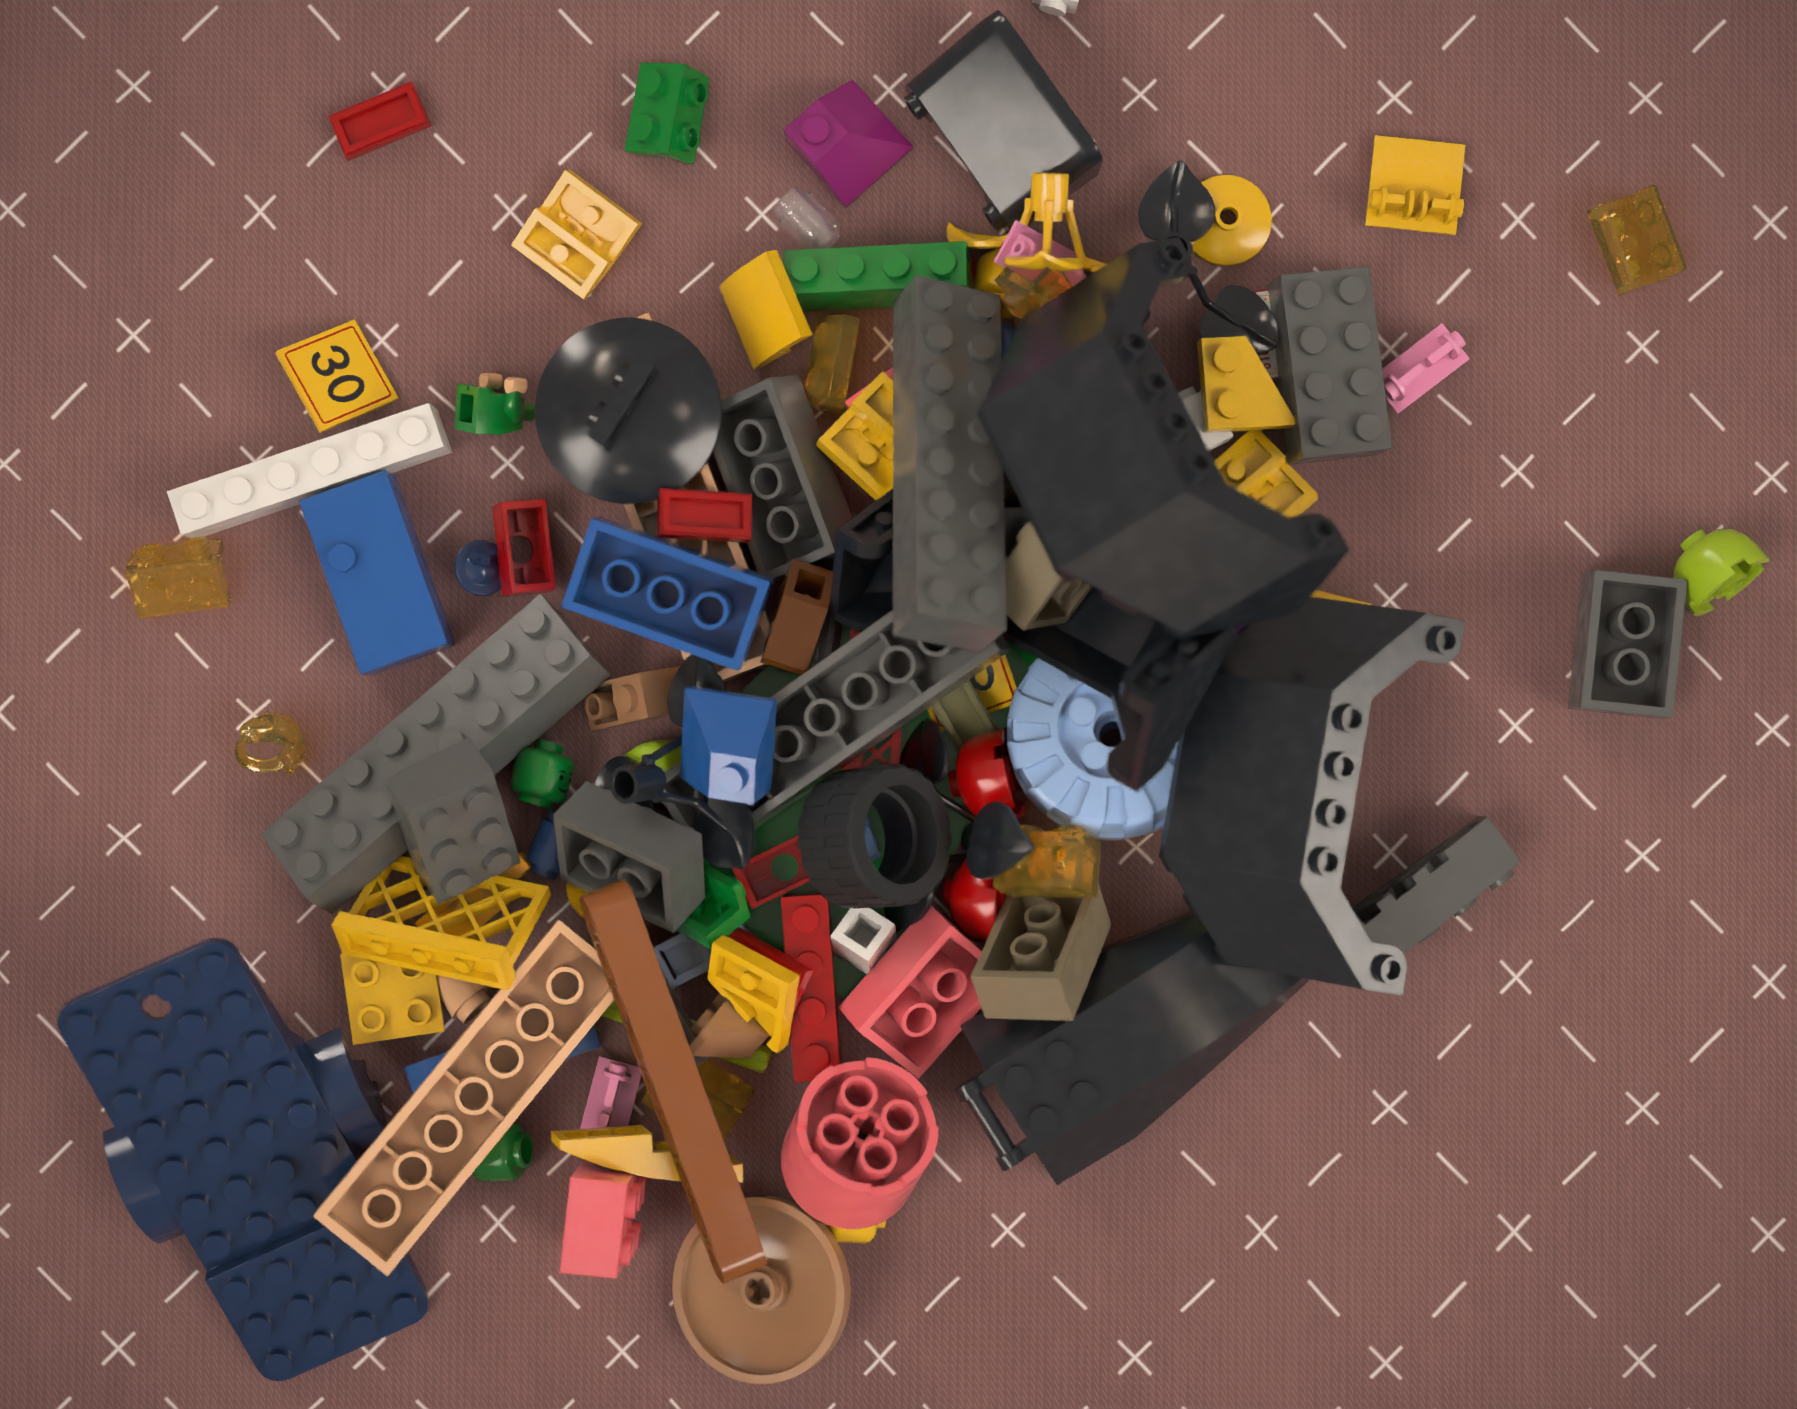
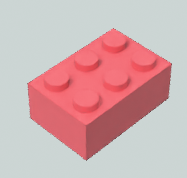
[838,905,983,1079]
[560,1160,647,1279]

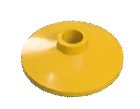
[1191,175,1272,266]

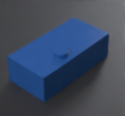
[299,470,456,676]
[561,516,775,671]

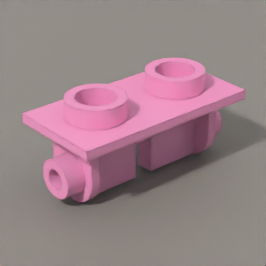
[993,220,1086,295]
[1382,323,1470,414]
[580,1056,642,1129]

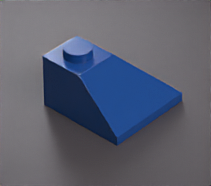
[680,686,777,805]

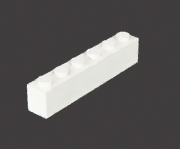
[167,403,452,539]

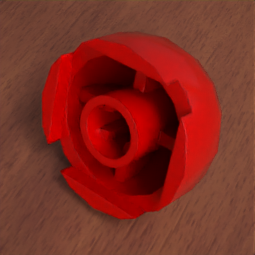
[948,727,1026,818]
[943,859,1023,942]

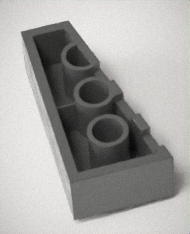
[1352,816,1521,954]

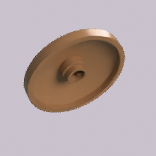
[672,1195,851,1384]

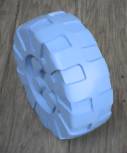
[1007,658,1178,840]

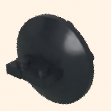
[535,317,722,505]

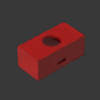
[492,499,556,597]
[732,835,810,909]

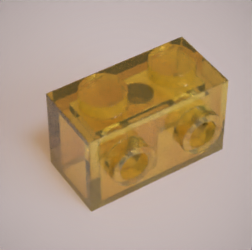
[993,825,1102,898]

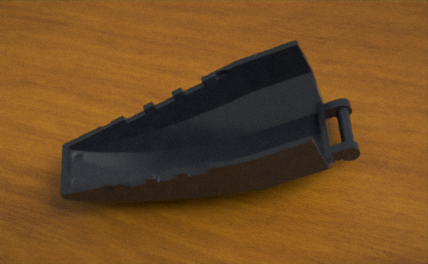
[954,912,1310,1185]

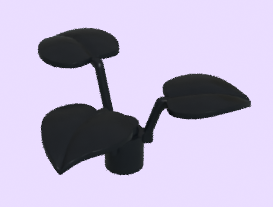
[1138,160,1279,355]
[594,654,755,869]
[884,718,1035,933]

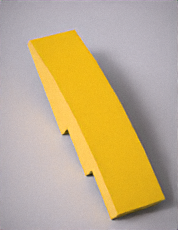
[551,1125,743,1183]

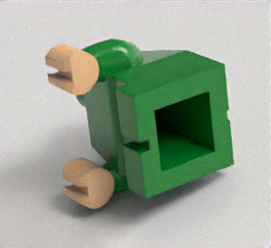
[454,373,535,435]

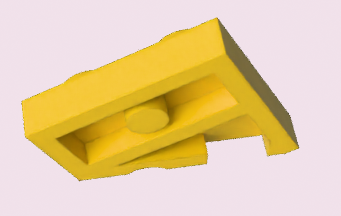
[1197,336,1295,433]
[707,935,800,1054]

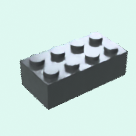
[1266,266,1392,465]
[713,374,852,581]

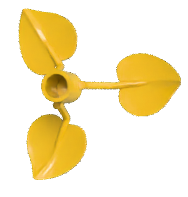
[947,172,1107,272]

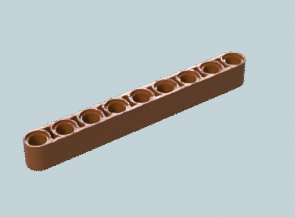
[579,879,767,1284]

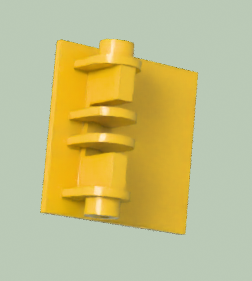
[1365,135,1465,235]
[340,953,445,1045]

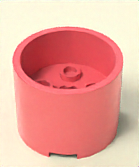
[781,1057,939,1229]

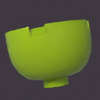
[1673,529,1770,616]

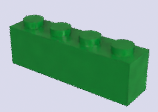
[783,241,973,312]

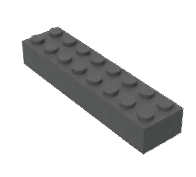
[893,275,1006,652]
[261,594,611,914]
[663,610,1012,859]

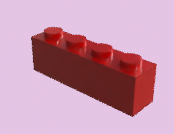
[781,891,842,1082]

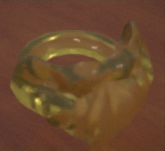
[235,711,306,776]

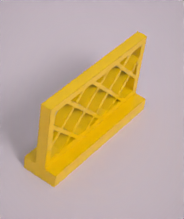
[331,856,551,991]

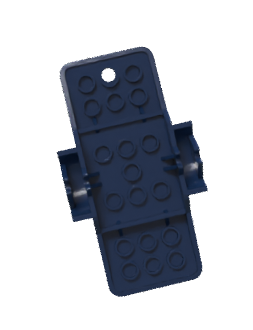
[57,938,428,1381]

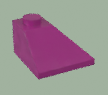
[783,80,913,208]

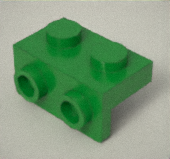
[624,62,709,165]
[677,860,751,950]

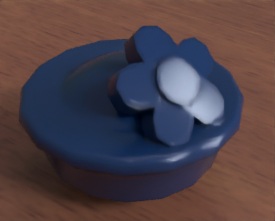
[454,540,501,596]

